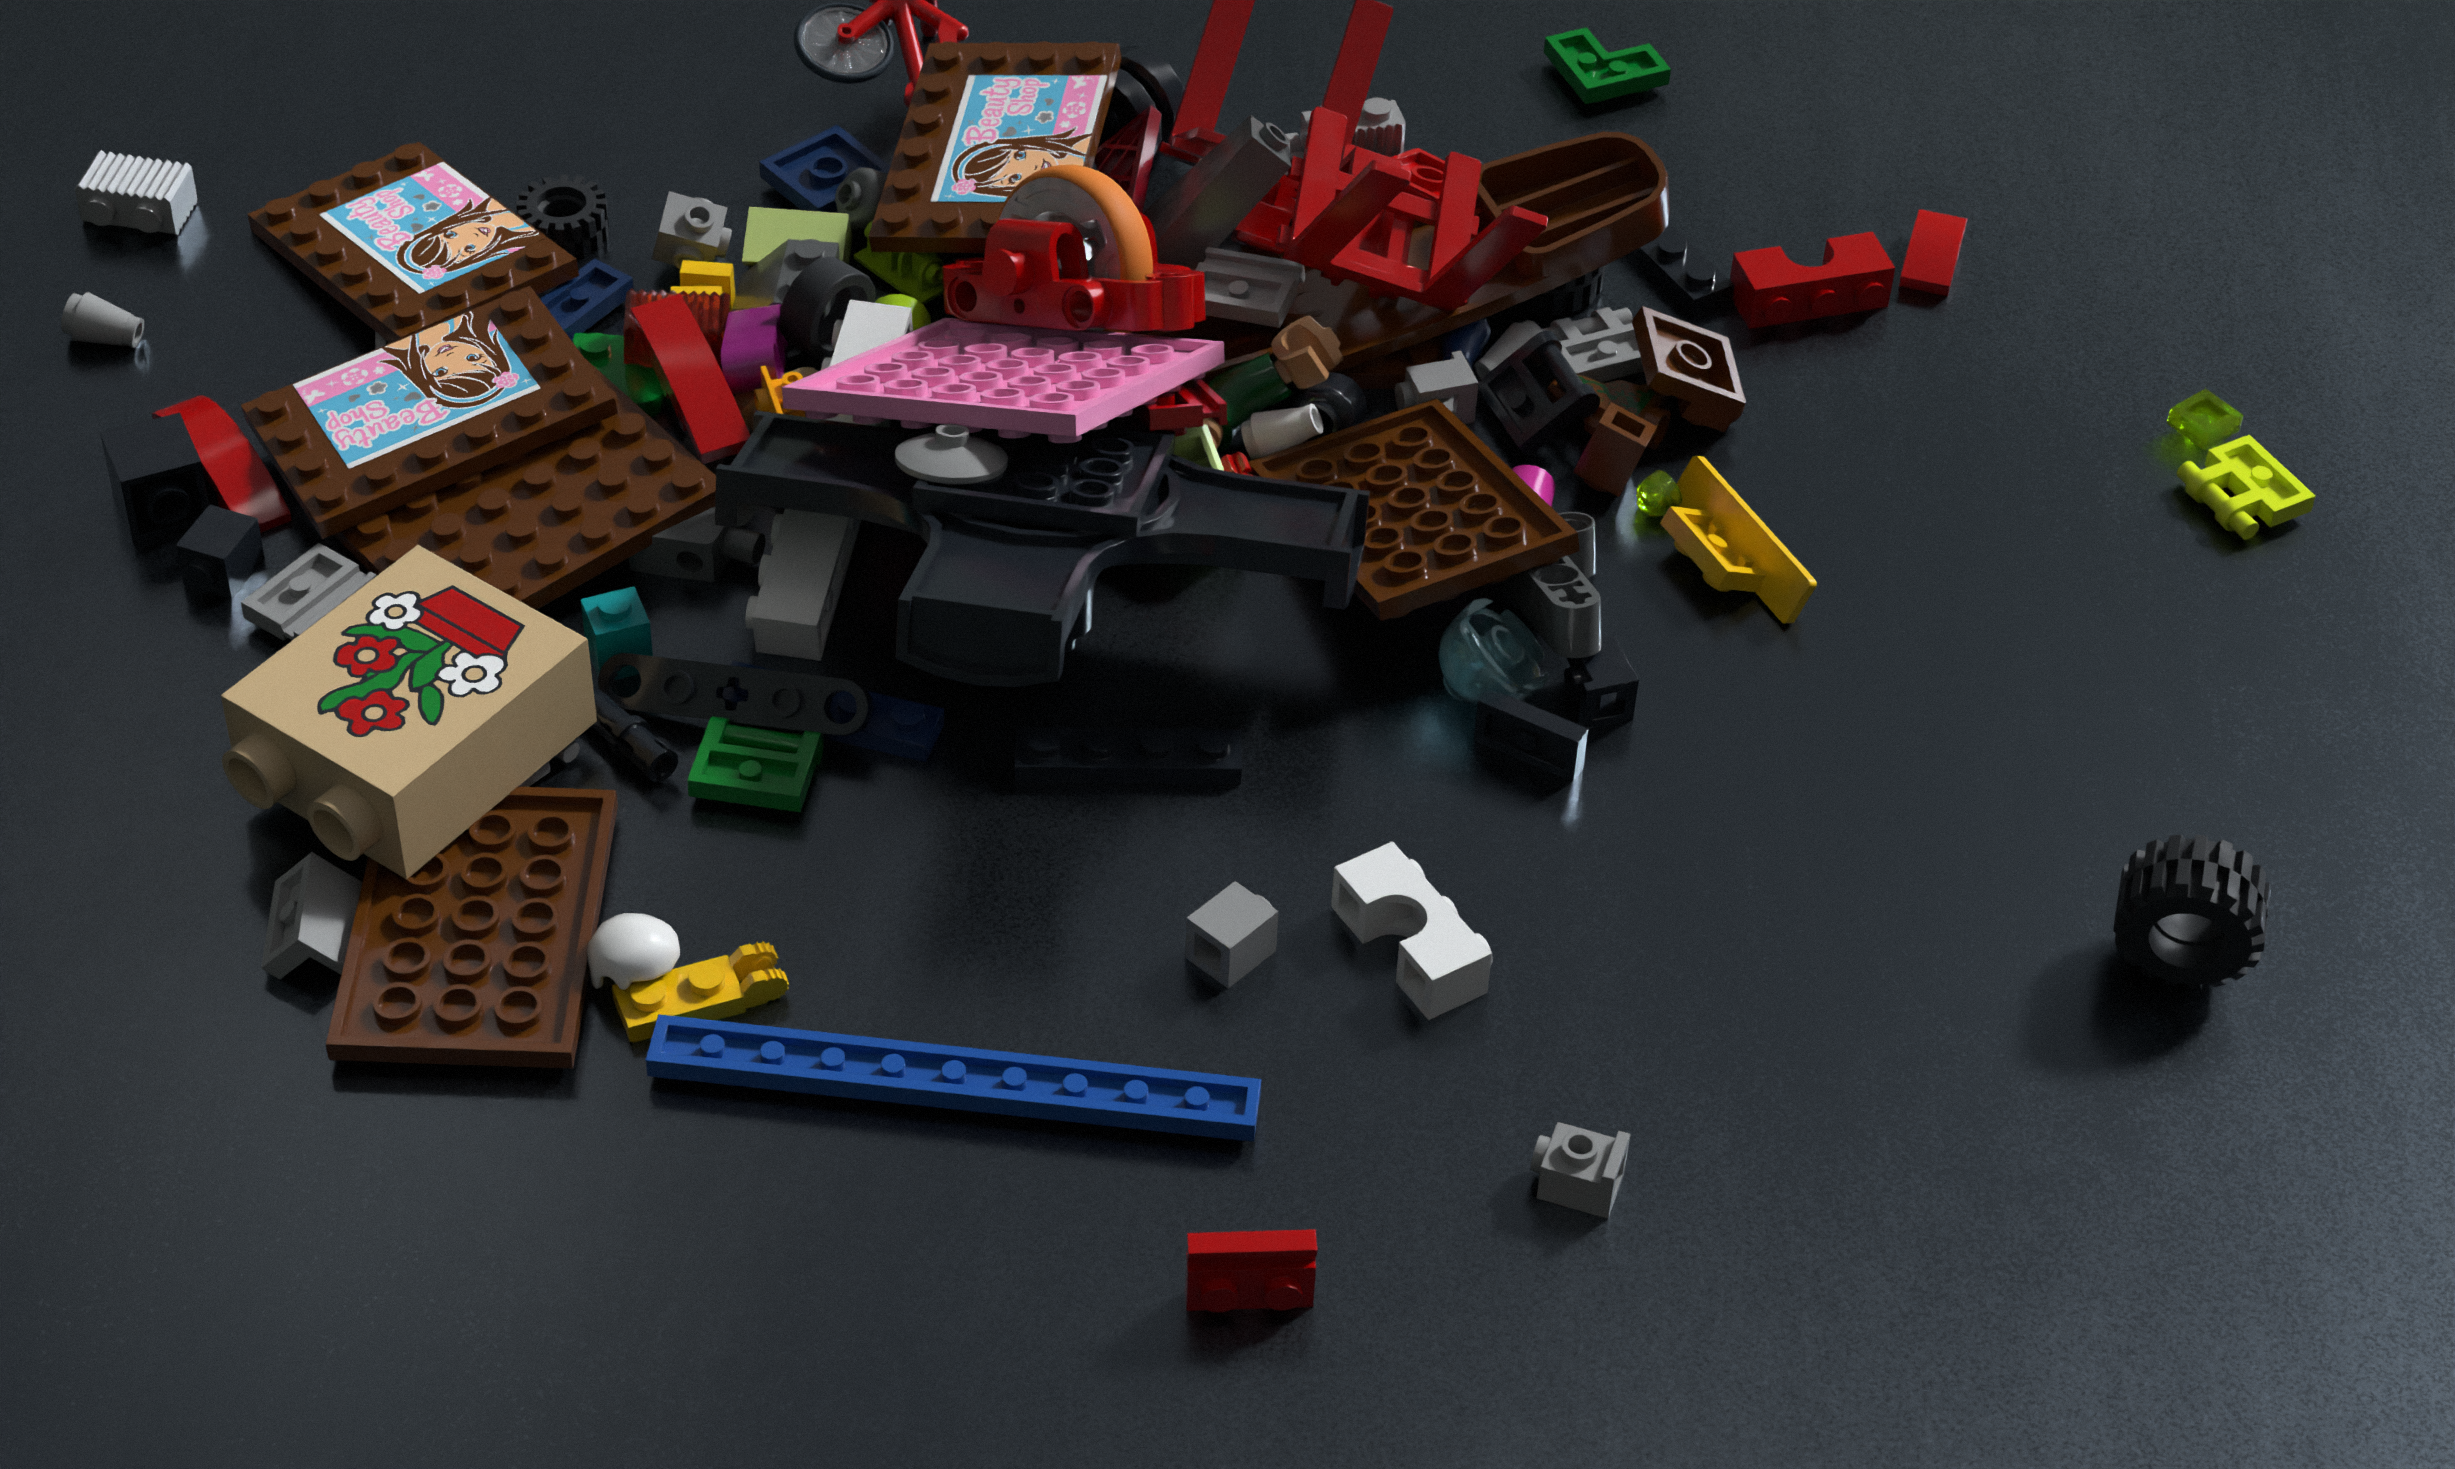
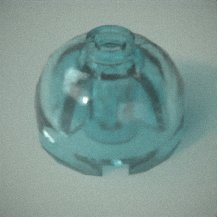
[1438,598,1548,707]

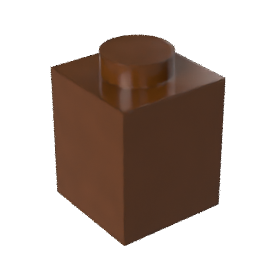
[1573,402,1657,497]

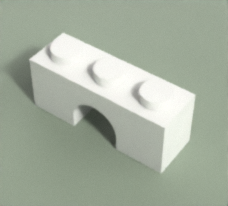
[1331,841,1493,1020]

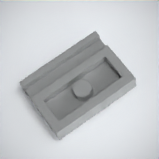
[1195,247,1306,328]
[241,543,377,641]

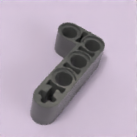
[1498,512,1602,658]

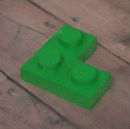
[1544,27,1671,104]

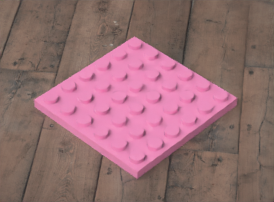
[782,318,1224,443]

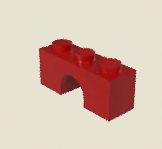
[1730,232,1895,329]

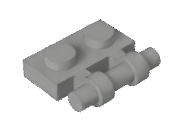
[1542,307,1644,382]

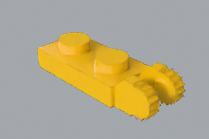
[612,941,790,1043]

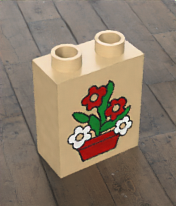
[221,545,597,879]

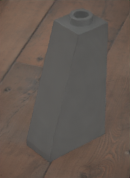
[1143,115,1291,271]

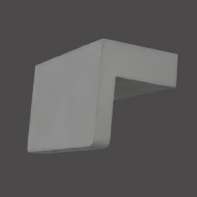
[261,852,362,979]

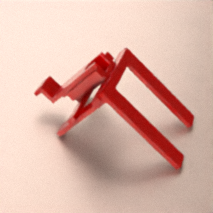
[1156,0,1393,255]
[1275,106,1548,312]

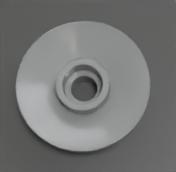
[895,424,1008,484]

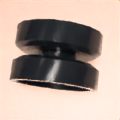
[1098,46,1184,154]

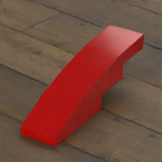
[631,294,751,464]

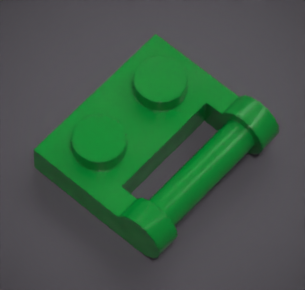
[687,716,824,812]

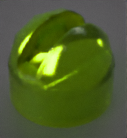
[1636,470,1682,517]

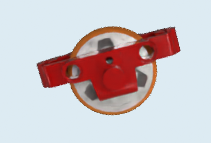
[942,165,1206,334]

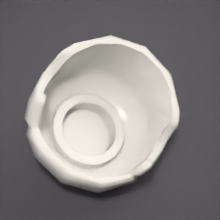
[587,913,680,990]

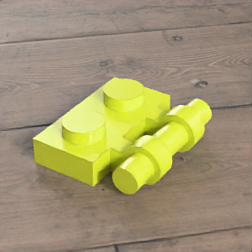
[2177,435,2316,540]

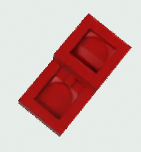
[1899,209,1967,296]

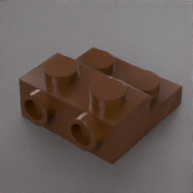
[1632,306,1746,432]

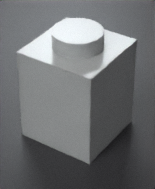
[1185,881,1278,988]

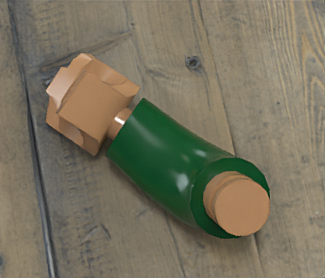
[1187,315,1344,453]

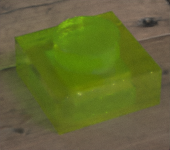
[2167,388,2244,450]

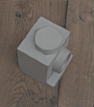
[1395,351,1478,424]
[1530,1122,1630,1219]

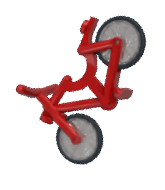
[794,0,969,108]

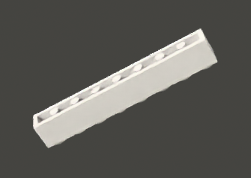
[745,300,913,661]

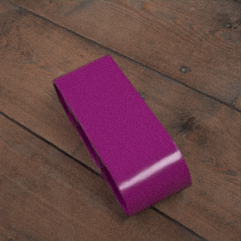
[721,304,789,395]

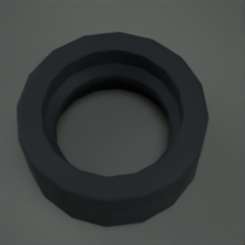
[780,256,875,361]

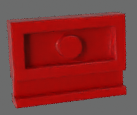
[1133,379,1227,437]
[1185,1229,1318,1312]

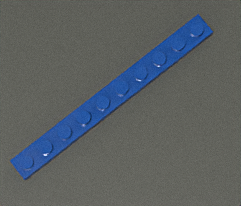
[646,1014,1262,1142]

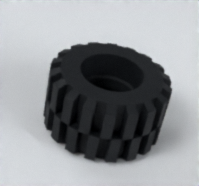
[2113,834,2271,989]

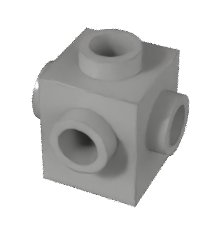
[651,191,732,269]

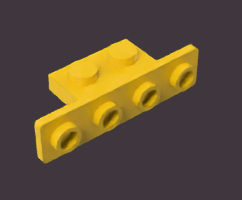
[1660,456,1817,624]

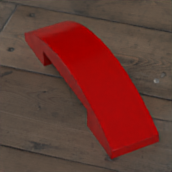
[152,395,292,533]

